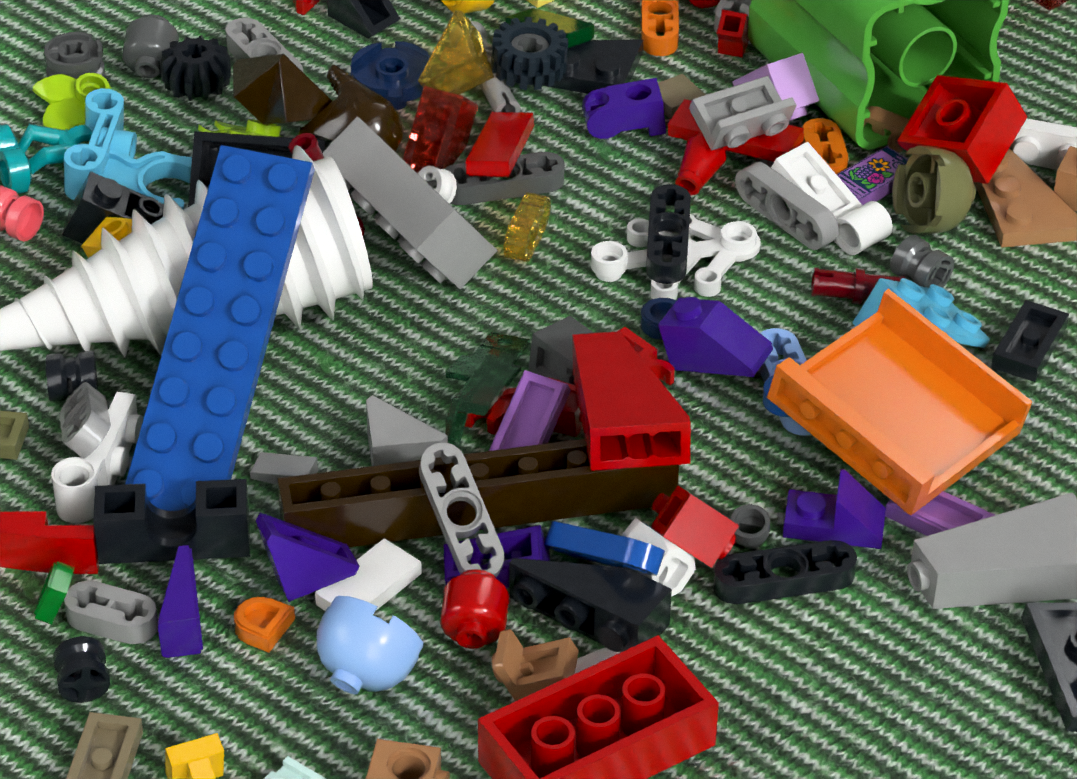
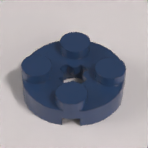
[350,41,434,110]

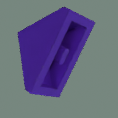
[256,512,360,602]

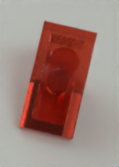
[403,86,478,173]

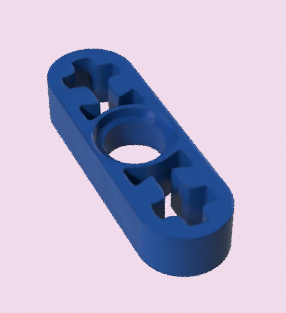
[544,521,665,576]

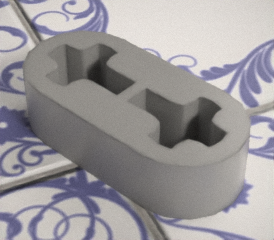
[64,580,158,644]

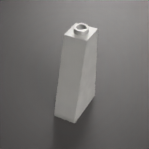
[907,492,1077,609]

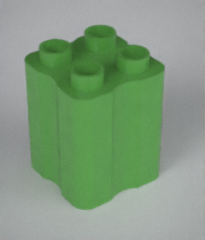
[748,0,1009,150]

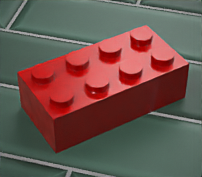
[478,635,719,779]

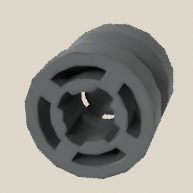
[890,235,954,288]

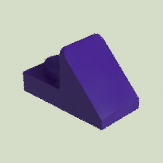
[783,469,886,549]

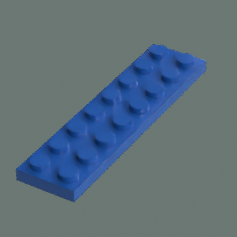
[125,145,315,511]

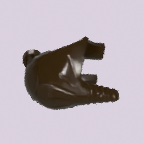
[298,65,404,152]

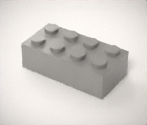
[323,116,498,289]

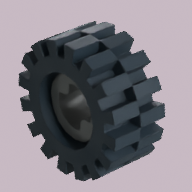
[491,17,568,90]

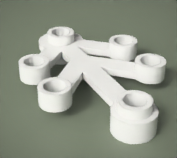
[591,214,761,300]

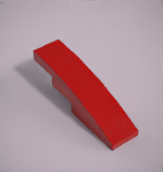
[0,511,99,574]

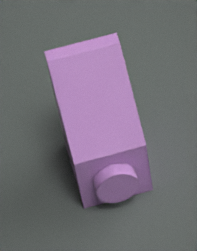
[732,53,819,121]

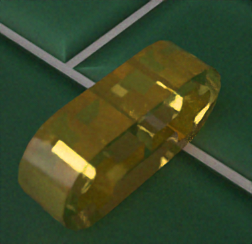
[504,192,551,262]

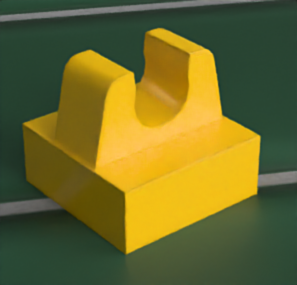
[165,733,224,779]

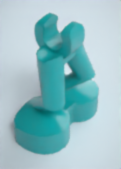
[0,124,93,194]

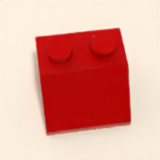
[897,75,1027,184]

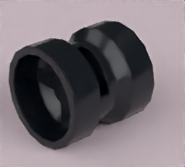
[46,351,98,401]

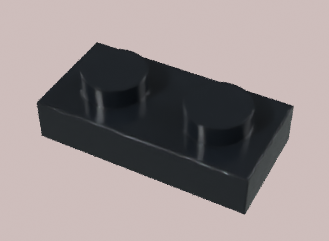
[991,300,1069,382]

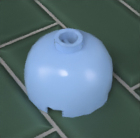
[317,596,423,695]

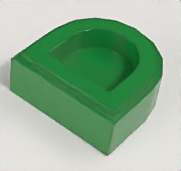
[34,561,74,625]

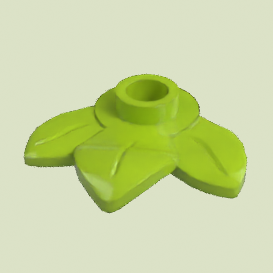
[32,73,111,130]
[198,119,282,137]

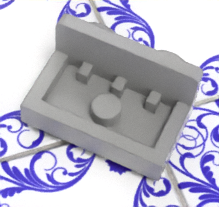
[689,76,797,151]

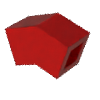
[716,9,749,58]

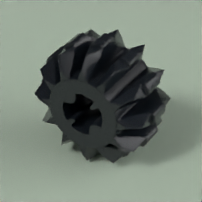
[160,35,232,101]

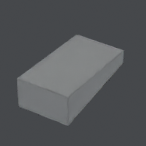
[250,452,318,485]

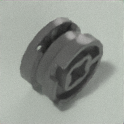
[44,32,105,79]

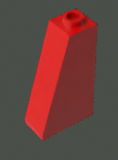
[572,331,691,471]

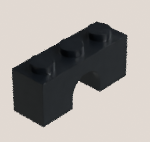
[93,479,250,564]

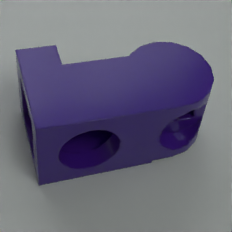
[582,78,666,139]

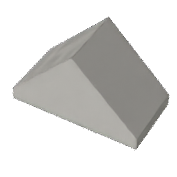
[366,395,448,466]

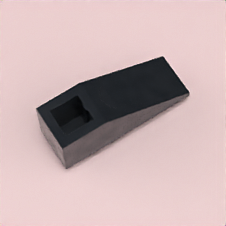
[62,171,164,244]
[509,558,672,653]

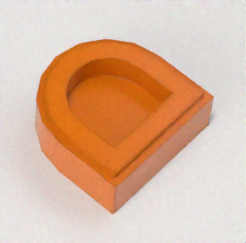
[234,597,295,653]

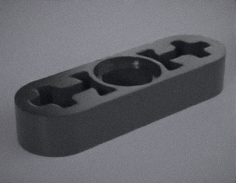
[646,184,691,284]
[713,540,857,604]

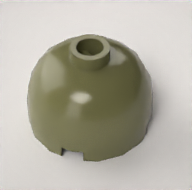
[892,146,976,235]

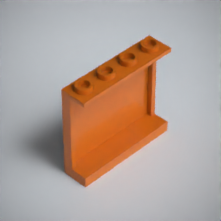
[767,289,1033,516]

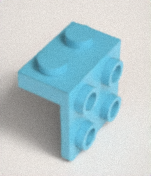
[852,278,990,348]

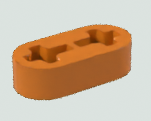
[801,118,848,175]

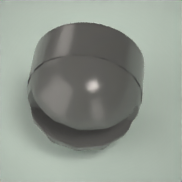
[730,504,770,548]

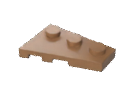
[974,149,1077,248]

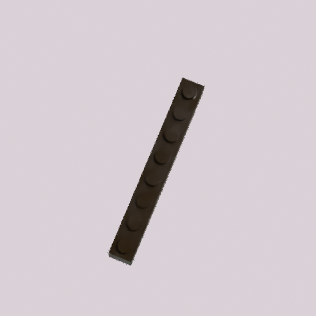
[277,439,679,547]

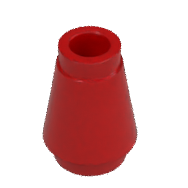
[675,132,726,195]

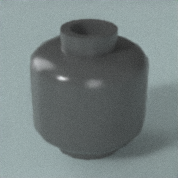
[122,14,179,78]

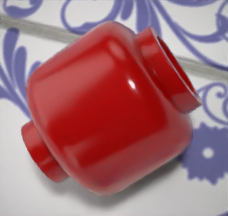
[440,569,509,649]

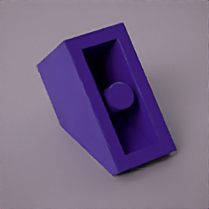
[658,297,773,377]

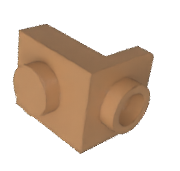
[492,629,579,701]

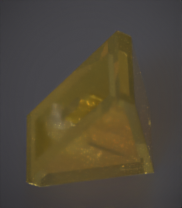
[418,10,494,104]

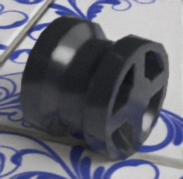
[53,636,110,703]

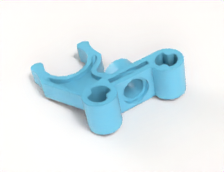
[64,88,192,209]

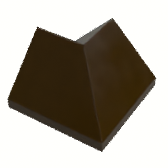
[233,54,332,124]

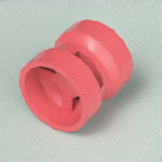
[0,185,44,242]

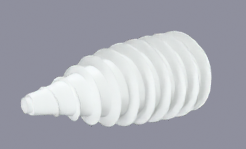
[0,145,373,358]

